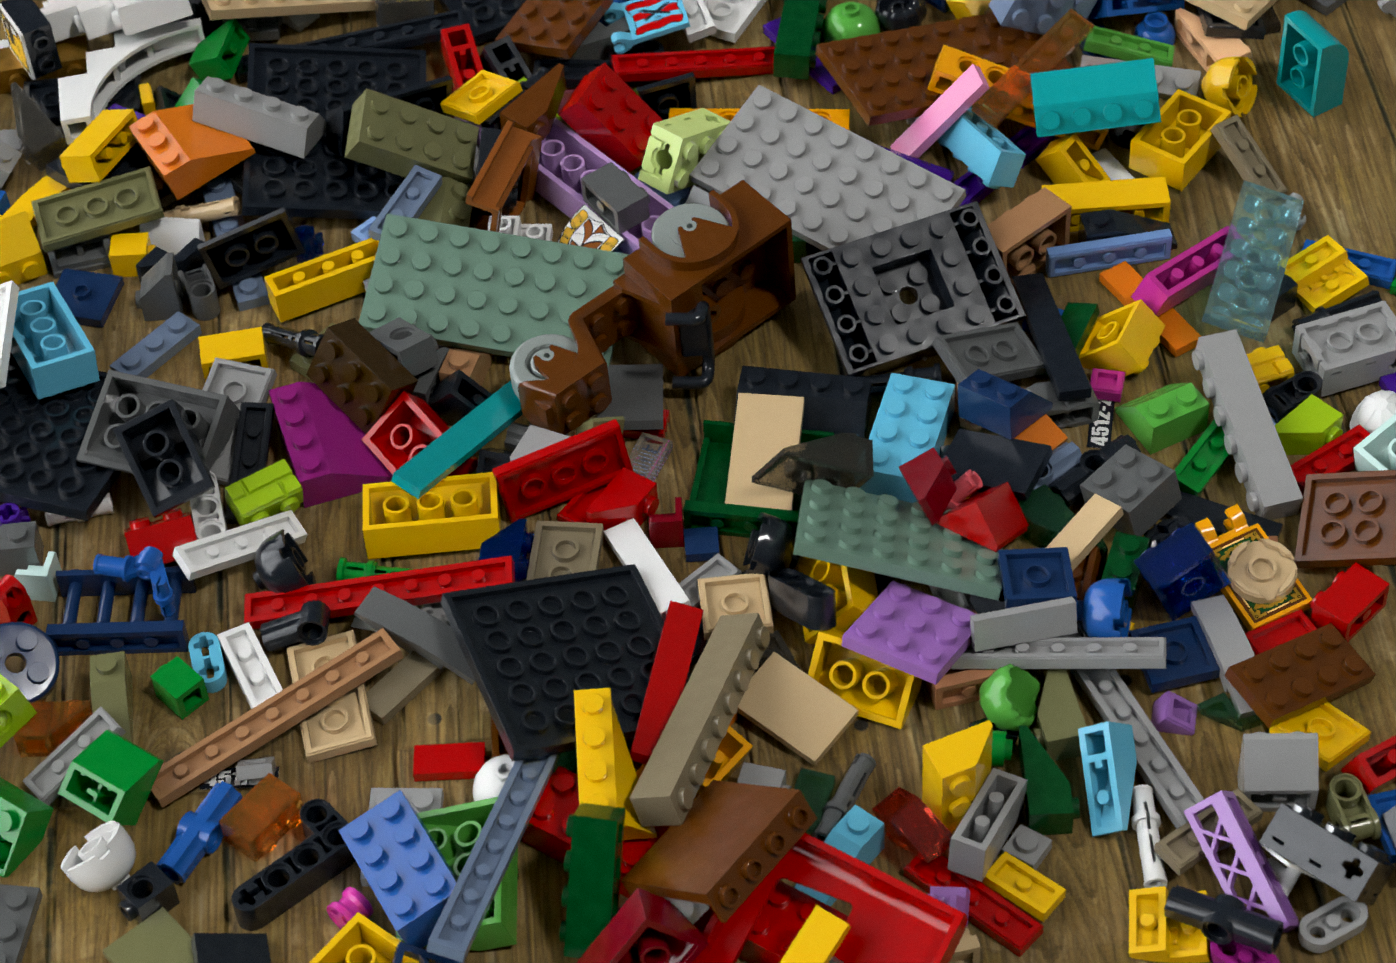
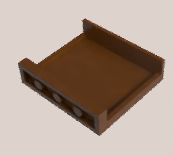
[621,780,817,923]

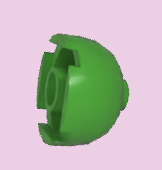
[822,2,880,43]

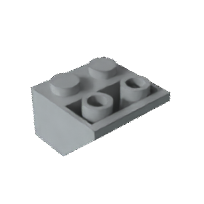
[1237,731,1319,812]

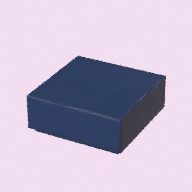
[684,526,720,562]

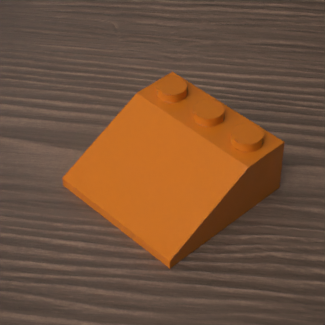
[128,104,256,200]

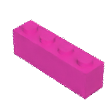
[1131,226,1249,317]

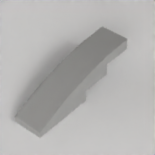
[1190,595,1257,719]

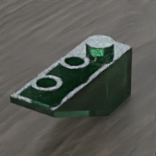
[1017,484,1108,567]

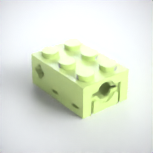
[638,108,730,195]

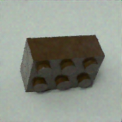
[306,318,418,434]

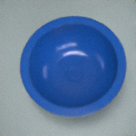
[1134,12,1176,45]

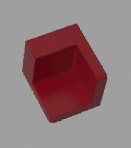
[649,497,684,549]

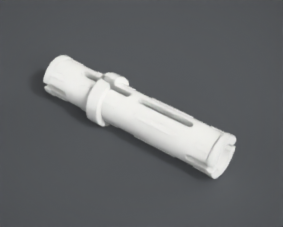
[1131,784,1168,888]

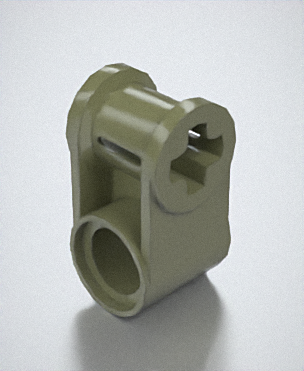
[1325,773,1382,841]

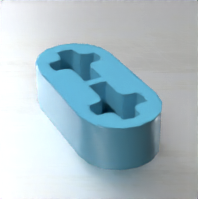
[188,632,227,693]

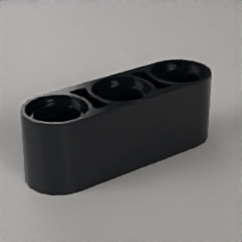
[768,568,837,630]

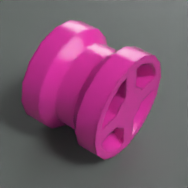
[326,887,374,929]

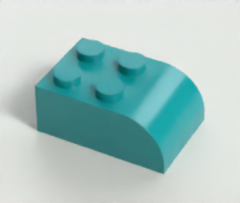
[1276,10,1349,117]

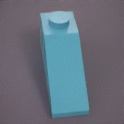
[1078,721,1137,837]
[794,805,885,907]

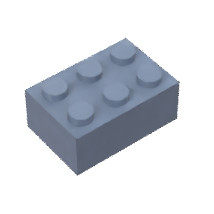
[989,0,1097,42]

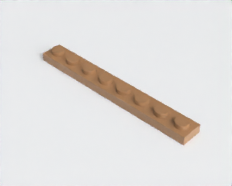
[150,628,403,808]

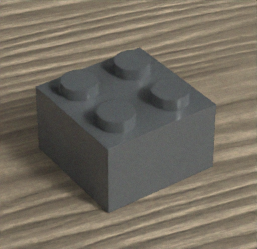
[1080,444,1182,536]

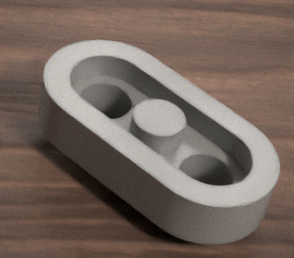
[1298,896,1368,953]

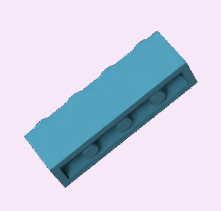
[938,107,1026,189]

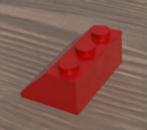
[361,391,478,476]

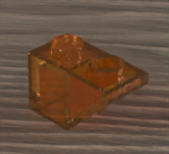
[13,699,93,757]

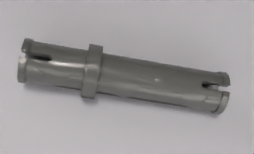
[812,753,876,842]

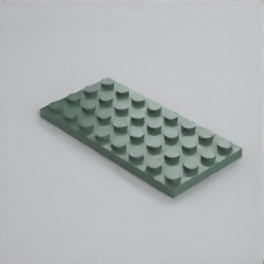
[359,214,630,367]

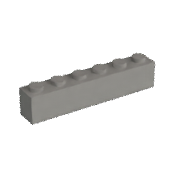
[1192,329,1303,520]

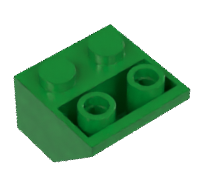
[58,730,164,826]
[0,777,54,878]

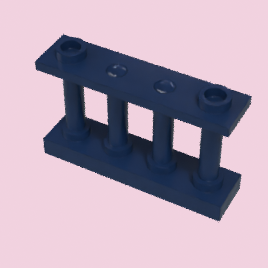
[46,566,197,656]

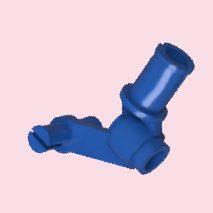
[93,546,176,617]

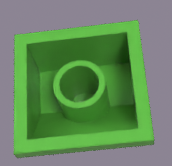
[1115,382,1210,455]

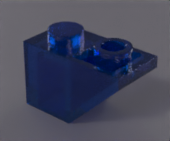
[479,519,534,582]

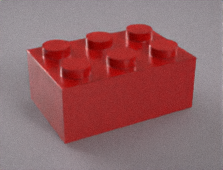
[558,63,663,172]

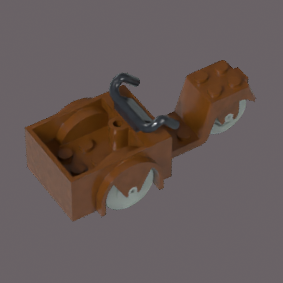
[509,180,796,435]

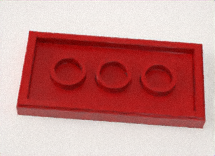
[492,419,634,523]

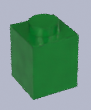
[150,656,209,720]

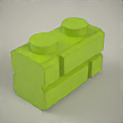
[224,459,303,526]

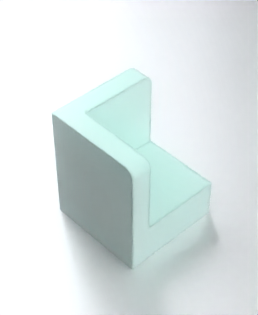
[14,551,62,602]

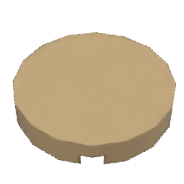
[1227,539,1297,604]

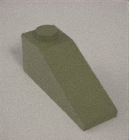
[90,651,133,743]
[1032,669,1087,761]

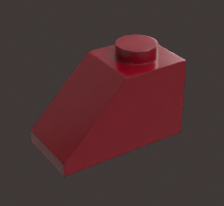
[899,447,957,525]

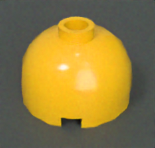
[1201,56,1257,117]

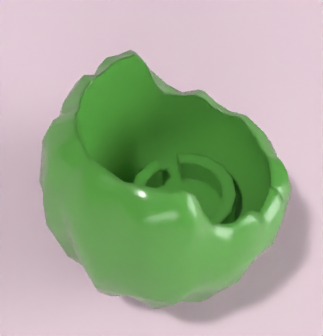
[979,664,1040,732]

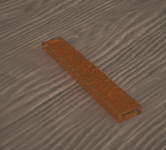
[971,9,1095,128]

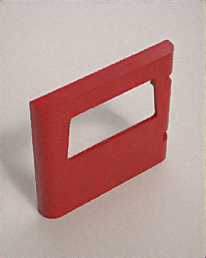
[693,833,968,963]

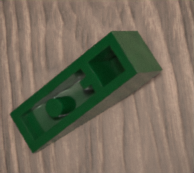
[1018,725,1080,835]

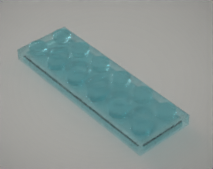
[1201,180,1304,343]

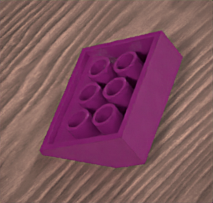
[268,382,393,508]

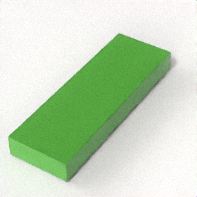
[1083,25,1175,67]

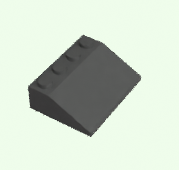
[76,370,240,474]

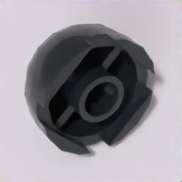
[742,512,799,582]
[253,529,316,593]

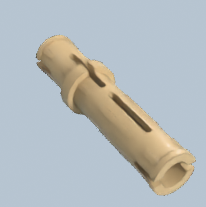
[164,196,242,223]

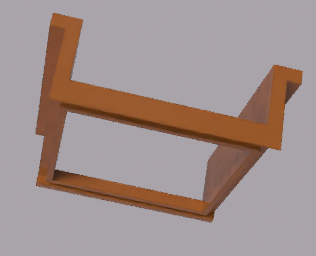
[466,120,542,232]

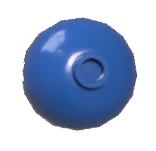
[1076,578,1132,637]

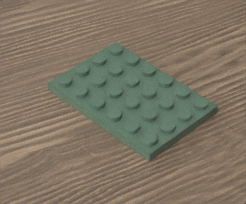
[793,479,1003,601]

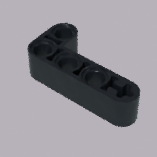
[231,799,356,931]

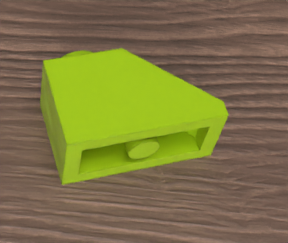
[1275,394,1344,455]

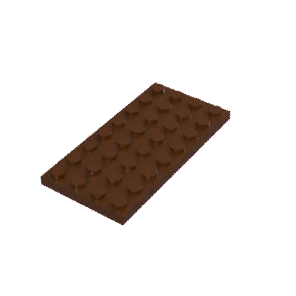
[815,12,1073,126]

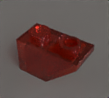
[872,787,953,863]

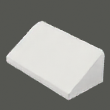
[139,217,205,255]

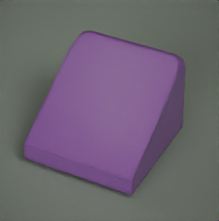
[1151,690,1198,736]

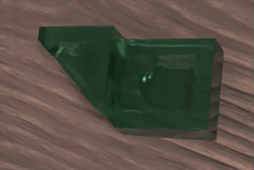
[1197,692,1264,731]

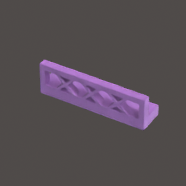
[1184,790,1300,932]

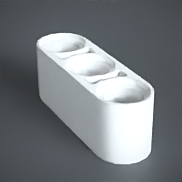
[190,471,227,540]

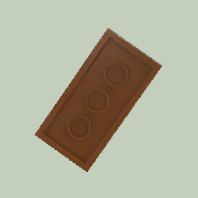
[1224,623,1376,728]

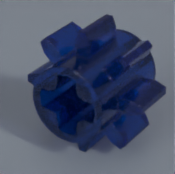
[296,225,325,263]

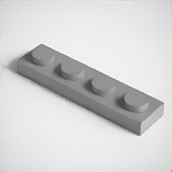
[1080,55,1201,99]

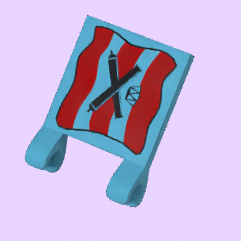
[605,0,690,54]

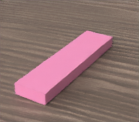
[890,64,990,159]

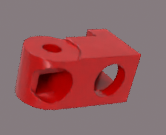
[0,574,38,625]

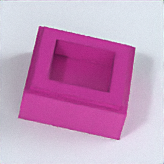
[1090,368,1125,402]

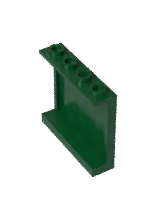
[683,420,835,538]

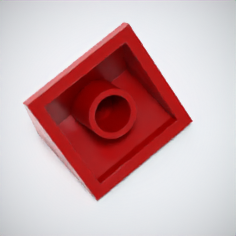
[937,482,1029,552]

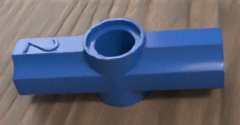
[156,781,243,884]

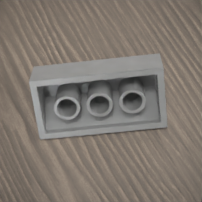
[192,76,326,159]

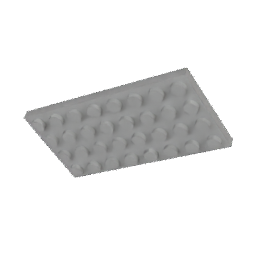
[690,85,966,251]

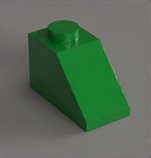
[189,19,250,80]

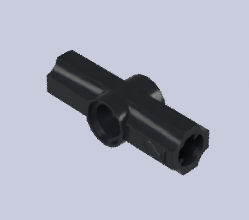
[1048,434,1141,509]
[1164,885,1284,954]

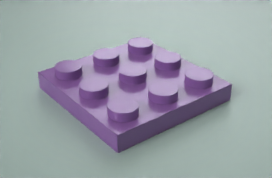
[842,581,976,685]

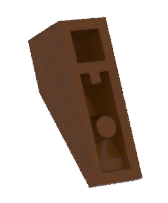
[499,63,566,141]

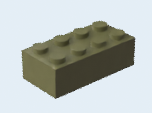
[345,89,479,185]

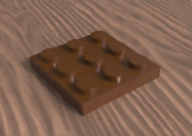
[495,0,613,59]
[1294,470,1396,568]

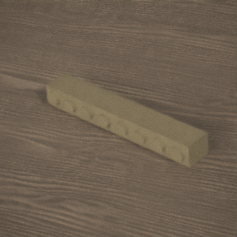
[630,613,770,827]

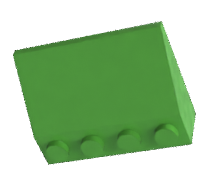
[396,797,518,951]

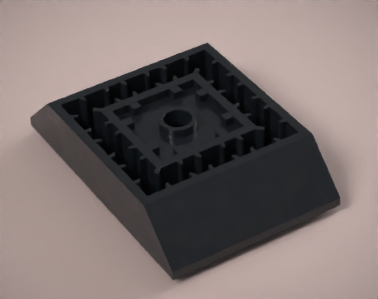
[800,201,1026,377]

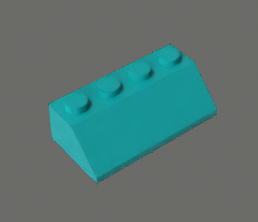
[1030,58,1161,137]

